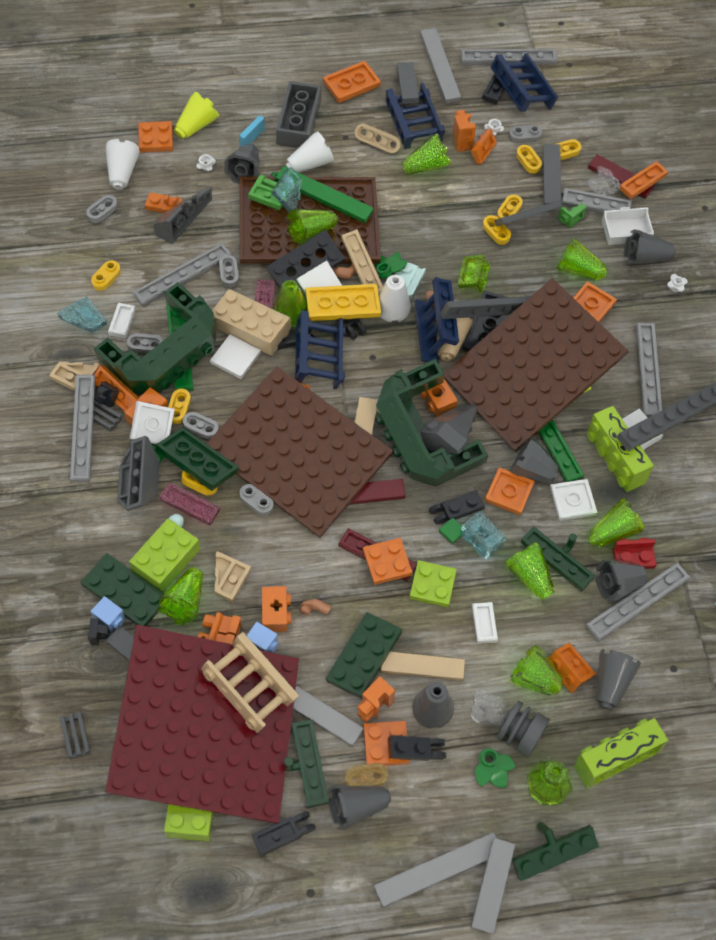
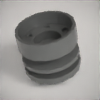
[497,701,550,758]

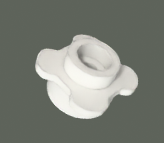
[484,119,504,136]
[196,154,216,171]
[667,274,687,292]

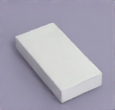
[108,303,136,339]
[472,602,498,644]

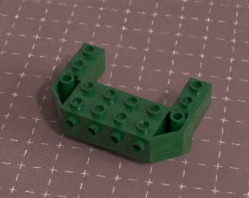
[94,282,217,394]
[375,359,488,487]

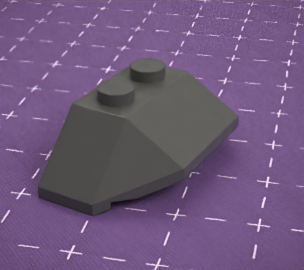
[117,436,159,511]

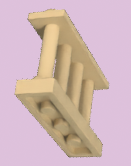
[201,632,299,733]

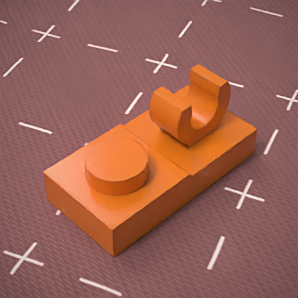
[471,130,497,164]
[145,192,183,213]

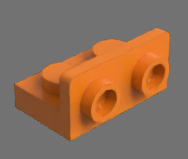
[546,643,596,693]

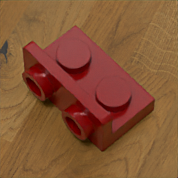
[612,538,657,569]

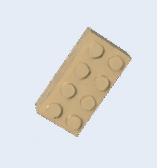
[212,289,291,356]

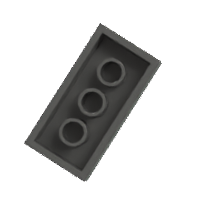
[276,81,322,147]

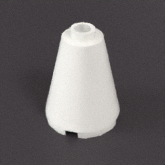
[286,131,334,173]
[105,139,139,190]
[379,275,411,322]

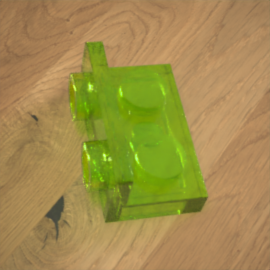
[458,254,490,293]

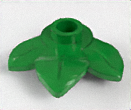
[375,252,407,279]
[475,748,516,788]

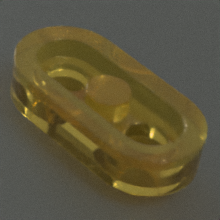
[345,763,388,786]

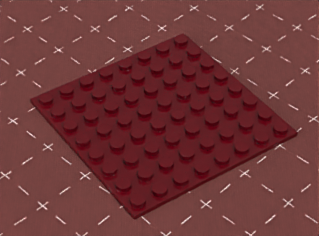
[105,624,299,823]

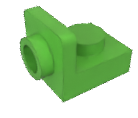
[558,203,587,228]

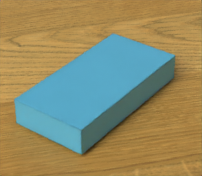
[239,116,265,147]

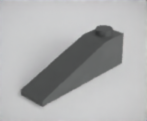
[154,186,212,244]
[421,404,478,454]

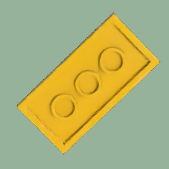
[305,284,381,321]

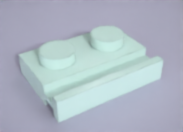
[395,262,426,299]

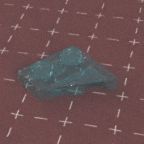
[271,167,302,216]
[57,296,107,333]

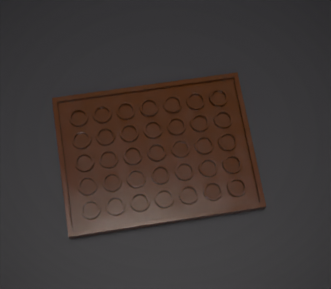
[239,177,381,264]
[444,278,629,452]
[206,366,393,538]

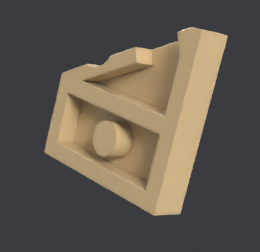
[49,362,100,391]
[214,551,251,603]

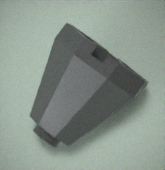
[225,143,259,184]
[510,437,559,483]
[596,558,648,602]

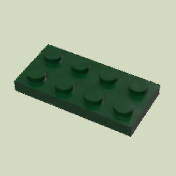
[156,427,239,491]
[80,553,169,626]
[325,612,402,699]

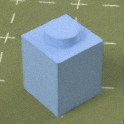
[91,596,125,633]
[247,622,279,653]

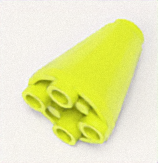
[174,92,219,140]

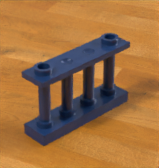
[490,53,558,112]
[386,82,445,149]
[414,277,459,363]
[295,310,345,389]

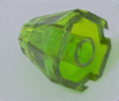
[510,644,563,696]
[527,760,573,805]

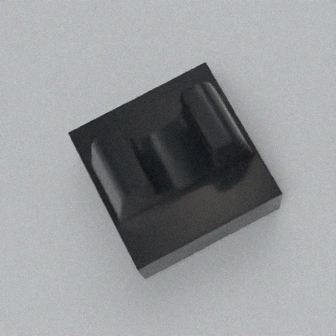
[94,381,119,407]
[88,618,110,645]

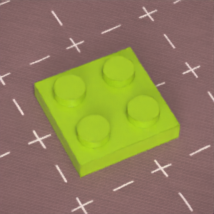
[409,560,457,607]

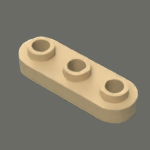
[355,124,402,153]

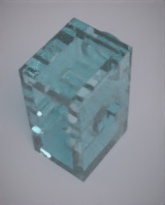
[461,511,507,559]

